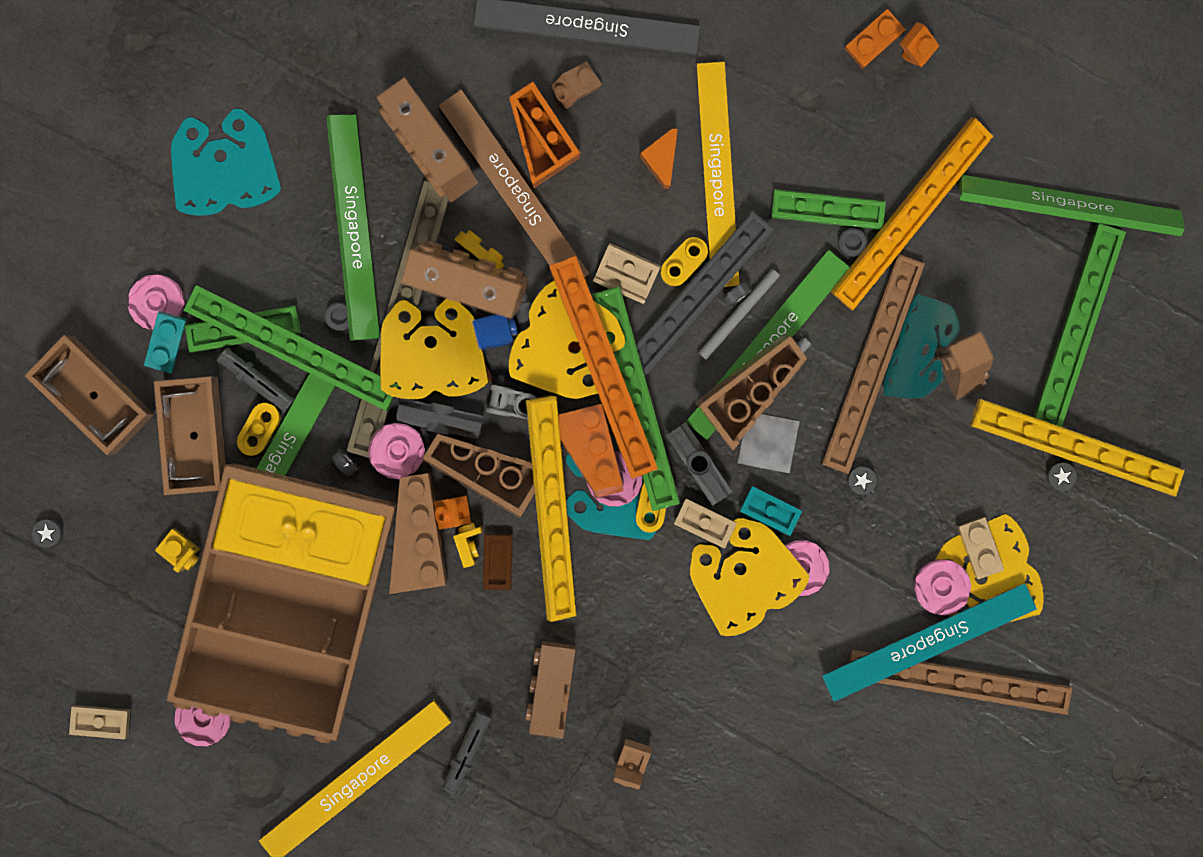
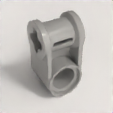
[485,385,537,419]

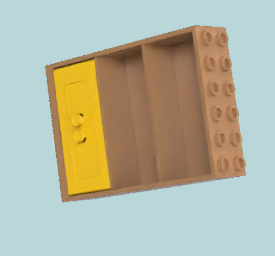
[167,463,398,743]

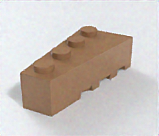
[695,334,807,450]
[423,434,535,518]
[389,472,448,594]

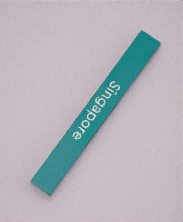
[821,584,1037,702]

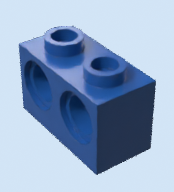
[472,314,518,351]

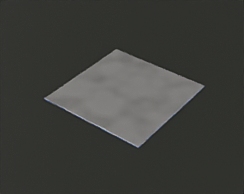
[738,414,800,473]

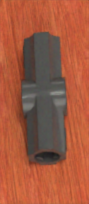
[396,398,484,440]
[665,422,732,506]

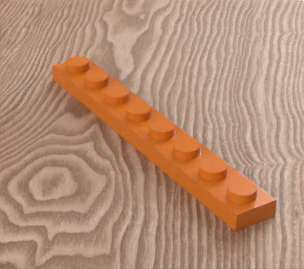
[549,256,658,479]

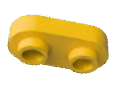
[454,230,505,269]
[660,237,708,287]
[237,403,281,456]
[636,482,666,532]

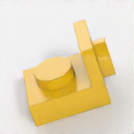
[453,523,483,568]
[155,528,201,573]

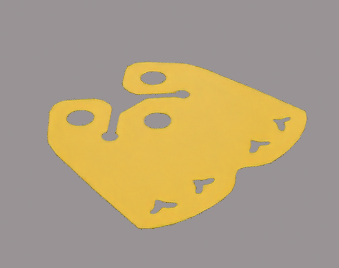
[509,281,625,399]
[381,299,488,399]
[935,514,1044,622]
[690,518,810,636]

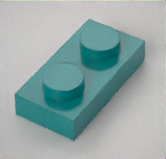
[144,311,187,373]
[739,486,803,536]

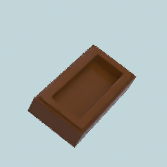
[483,533,513,590]

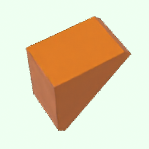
[640,129,678,189]

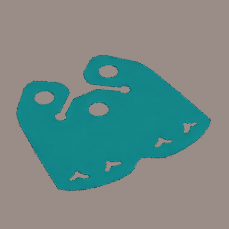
[171,109,281,216]
[883,294,959,398]
[565,436,656,540]

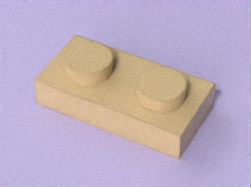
[674,499,737,549]
[957,517,1004,579]
[69,705,130,739]

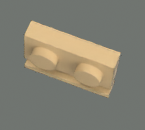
[593,243,661,304]

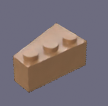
[933,332,994,400]
[526,641,576,739]

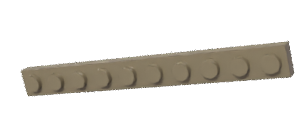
[347,181,449,458]

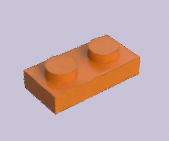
[844,9,906,69]

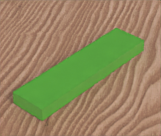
[771,189,886,230]
[185,306,302,353]

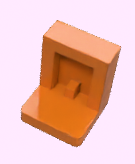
[900,22,939,68]
[434,496,471,530]

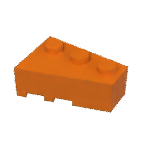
[509,82,580,188]
[558,404,624,498]

